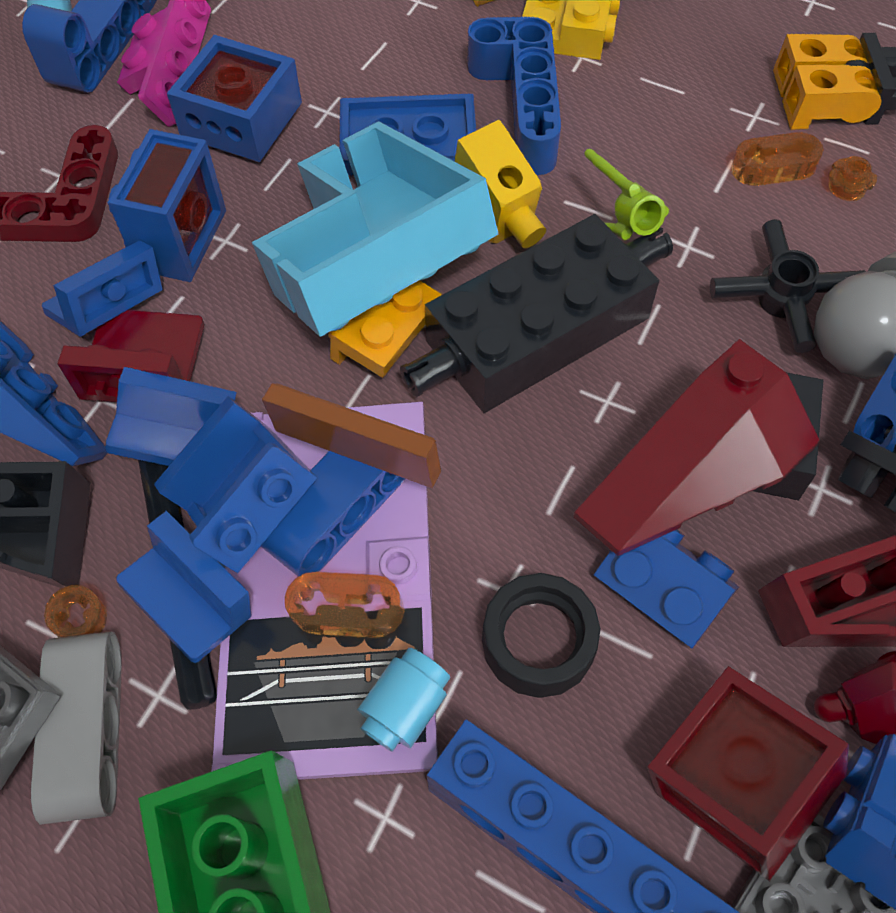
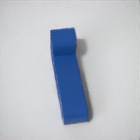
[22,0,157,93]
[467,17,561,175]

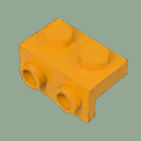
[328,280,443,378]

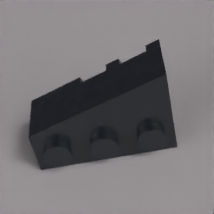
[0,461,91,594]

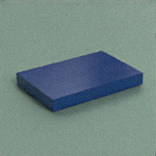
[340,94,476,175]

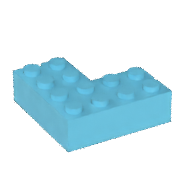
[252,121,498,337]

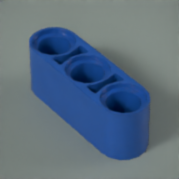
[260,451,405,580]

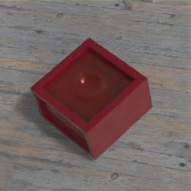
[647,666,849,882]

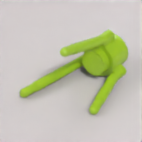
[584,148,669,240]

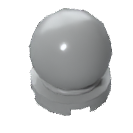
[813,251,896,379]

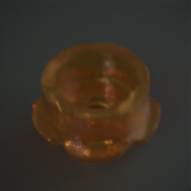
[829,156,877,201]

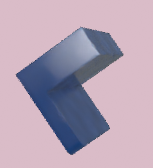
[42,240,163,337]
[105,367,237,466]
[116,511,252,663]

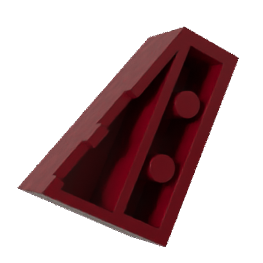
[758,535,896,647]

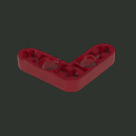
[0,125,118,242]

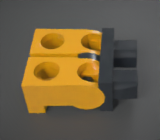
[773,33,896,130]

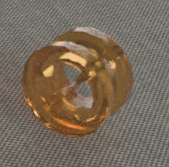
[44,585,107,637]

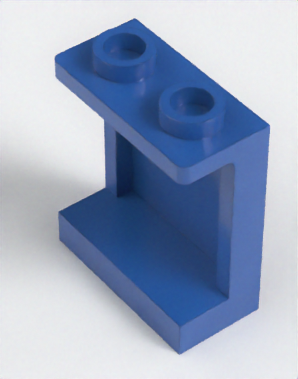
[154,396,317,573]

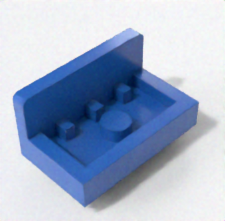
[594,529,739,648]

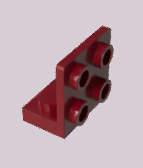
[57,310,205,402]

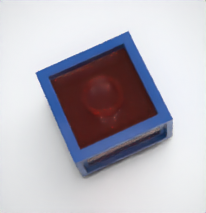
[167,35,302,162]
[107,129,226,282]

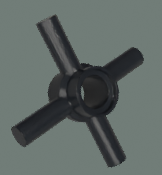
[710,219,866,353]

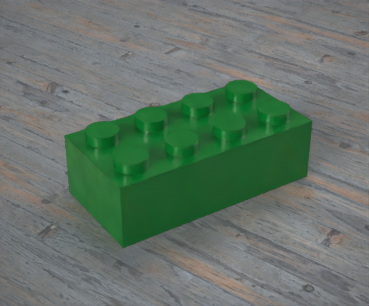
[138,750,331,913]

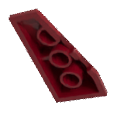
[573,339,820,556]

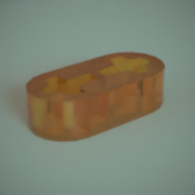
[731,132,824,186]
[285,572,404,638]

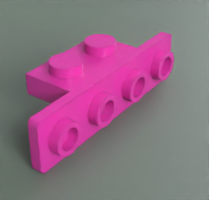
[117,0,211,127]

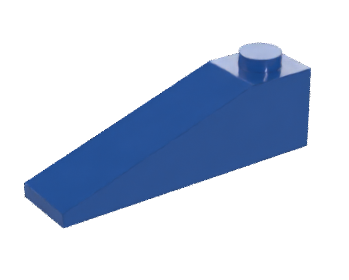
[0,321,107,466]

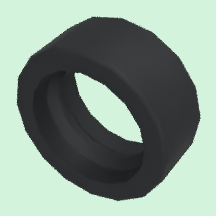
[482,573,601,698]

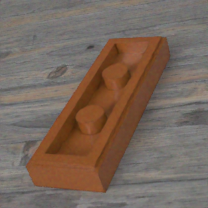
[262,383,441,489]

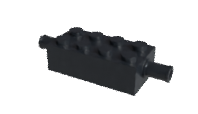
[400,214,673,413]

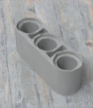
[31,631,122,825]

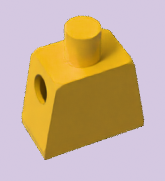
[455,120,546,248]

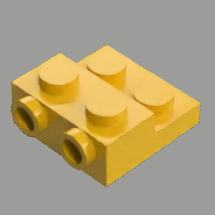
[522,0,621,60]

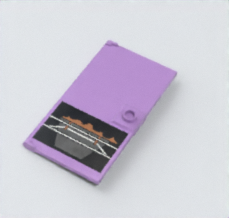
[211,402,438,780]

